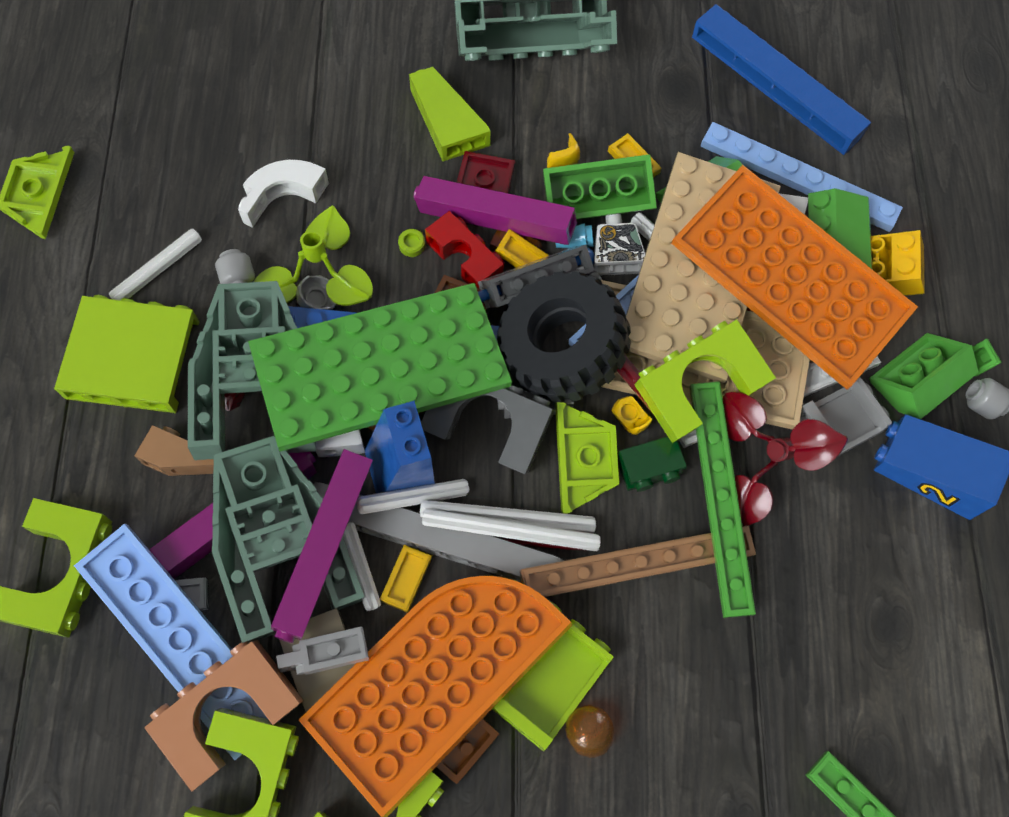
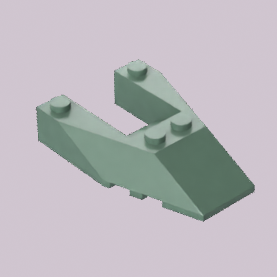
[188,281,316,460]
[212,436,364,643]

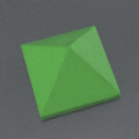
[973,339,1002,376]

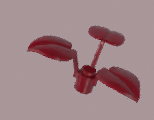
[722,392,848,527]

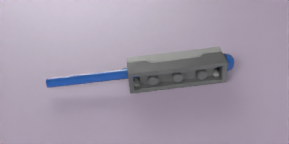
[478,245,595,308]

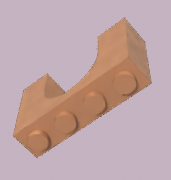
[144,640,304,791]

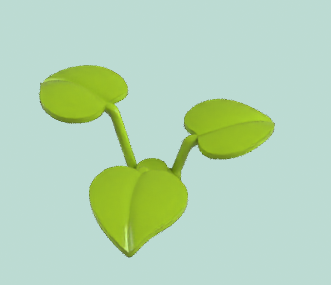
[254,205,373,305]

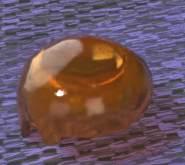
[565,704,614,758]

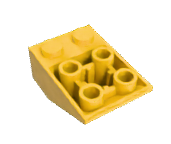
[871,230,925,295]

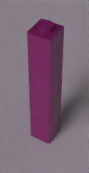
[414,176,577,245]
[271,449,373,643]
[149,452,317,579]

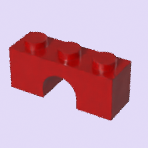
[425,211,504,289]

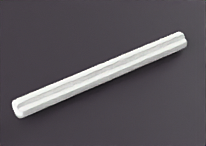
[420,500,596,534]
[422,508,601,551]

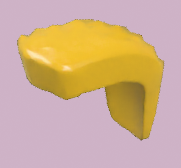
[547,133,580,168]
[612,396,652,435]

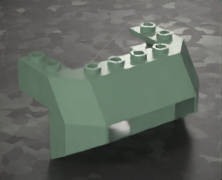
[454,0,617,61]

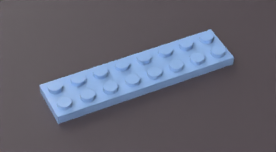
[74,524,285,760]

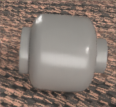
[215,249,255,284]
[965,378,1009,419]

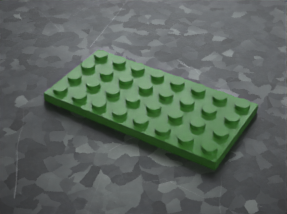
[248,283,512,452]

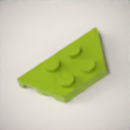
[0,146,74,239]
[555,402,619,514]

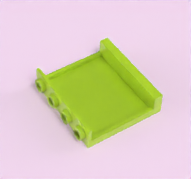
[54,295,199,413]
[492,580,614,752]

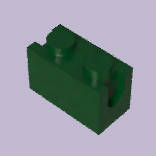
[618,437,687,492]

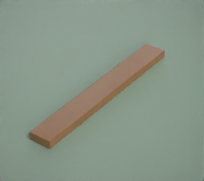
[519,526,756,597]

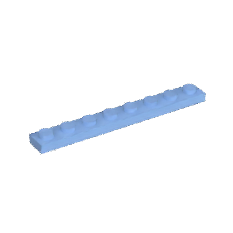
[701,122,903,232]

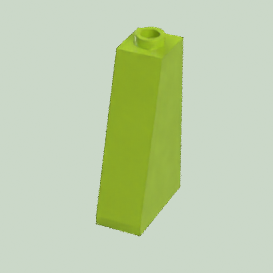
[409,67,490,161]

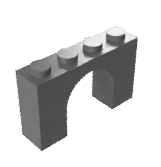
[421,385,555,474]

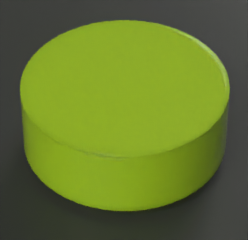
[398,229,425,257]

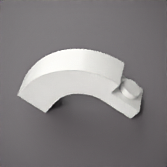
[238,160,329,228]

